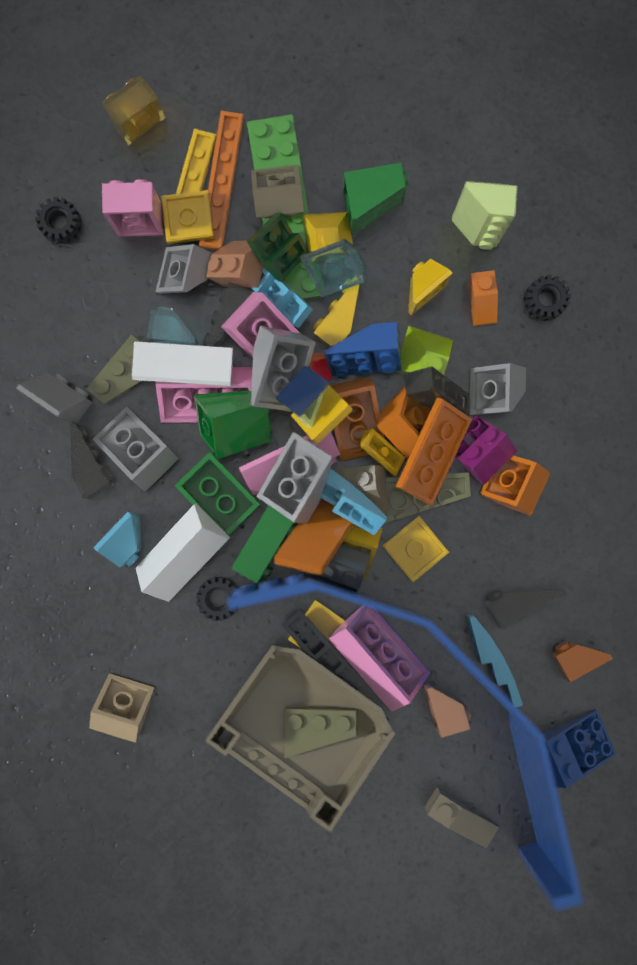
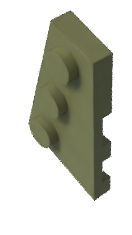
[285,707,358,758]

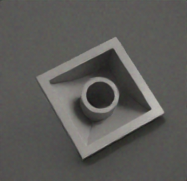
[156,244,212,294]
[469,363,526,415]

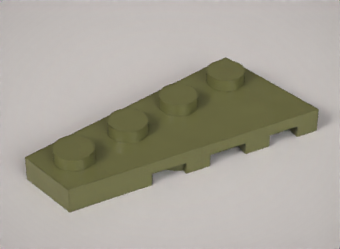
[384,472,471,524]

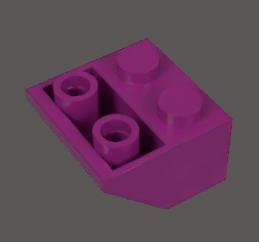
[454,415,517,484]

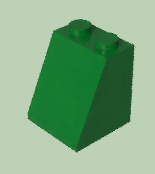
[343,163,409,235]
[194,391,272,459]

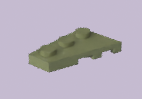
[87,335,142,405]

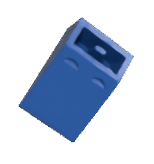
[324,322,402,377]
[542,710,617,788]

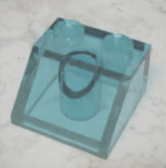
[300,239,367,297]
[147,306,200,346]

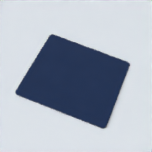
[276,366,330,417]

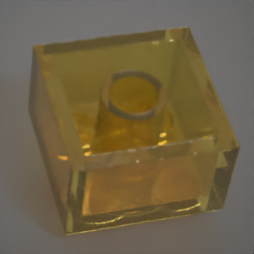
[102,75,165,145]

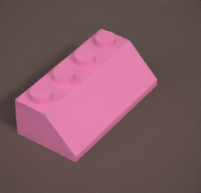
[156,367,253,423]
[239,432,340,497]
[329,605,430,712]

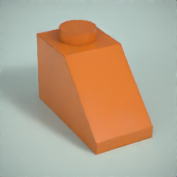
[466,270,498,327]
[551,642,613,683]

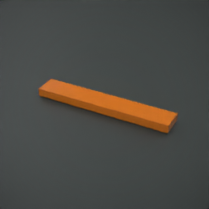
[199,111,244,251]

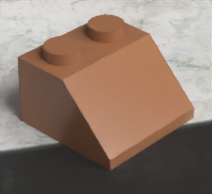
[205,241,264,288]
[423,681,472,738]

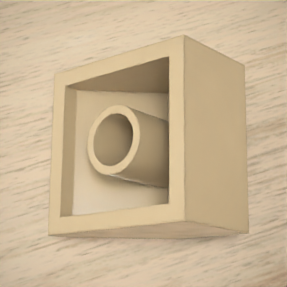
[89,673,155,743]

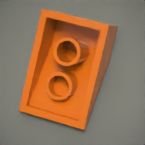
[330,376,385,461]

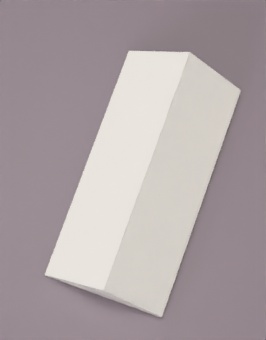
[132,341,234,386]
[136,503,230,602]

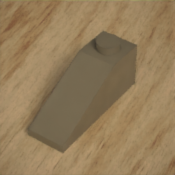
[424,787,499,848]

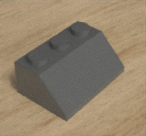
[289,544,371,591]

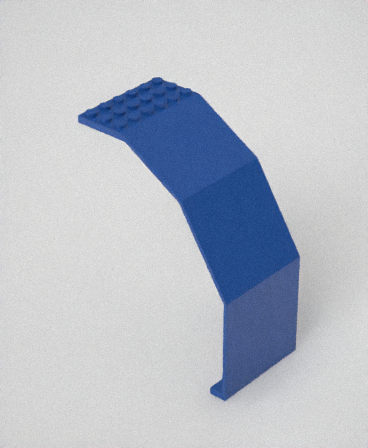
[227,572,583,910]

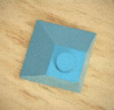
[94,512,141,568]

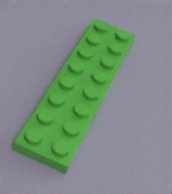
[247,114,322,300]

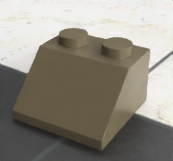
[251,165,304,219]
[333,465,389,514]

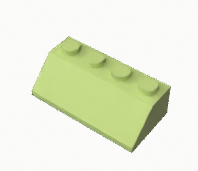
[452,181,517,250]

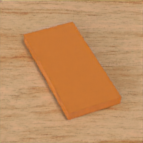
[396,398,472,506]
[274,501,354,575]

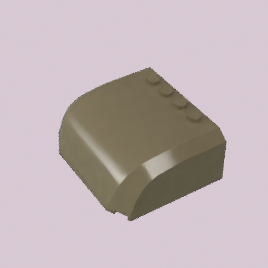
[205,646,395,832]

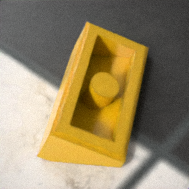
[360,428,406,476]

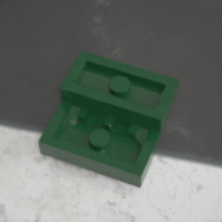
[247,213,309,282]

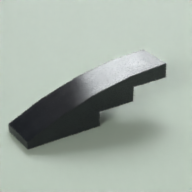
[282,609,365,690]

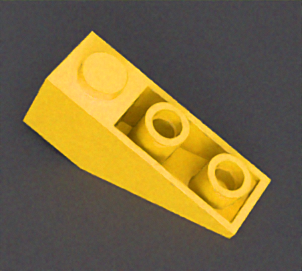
[313,277,360,348]

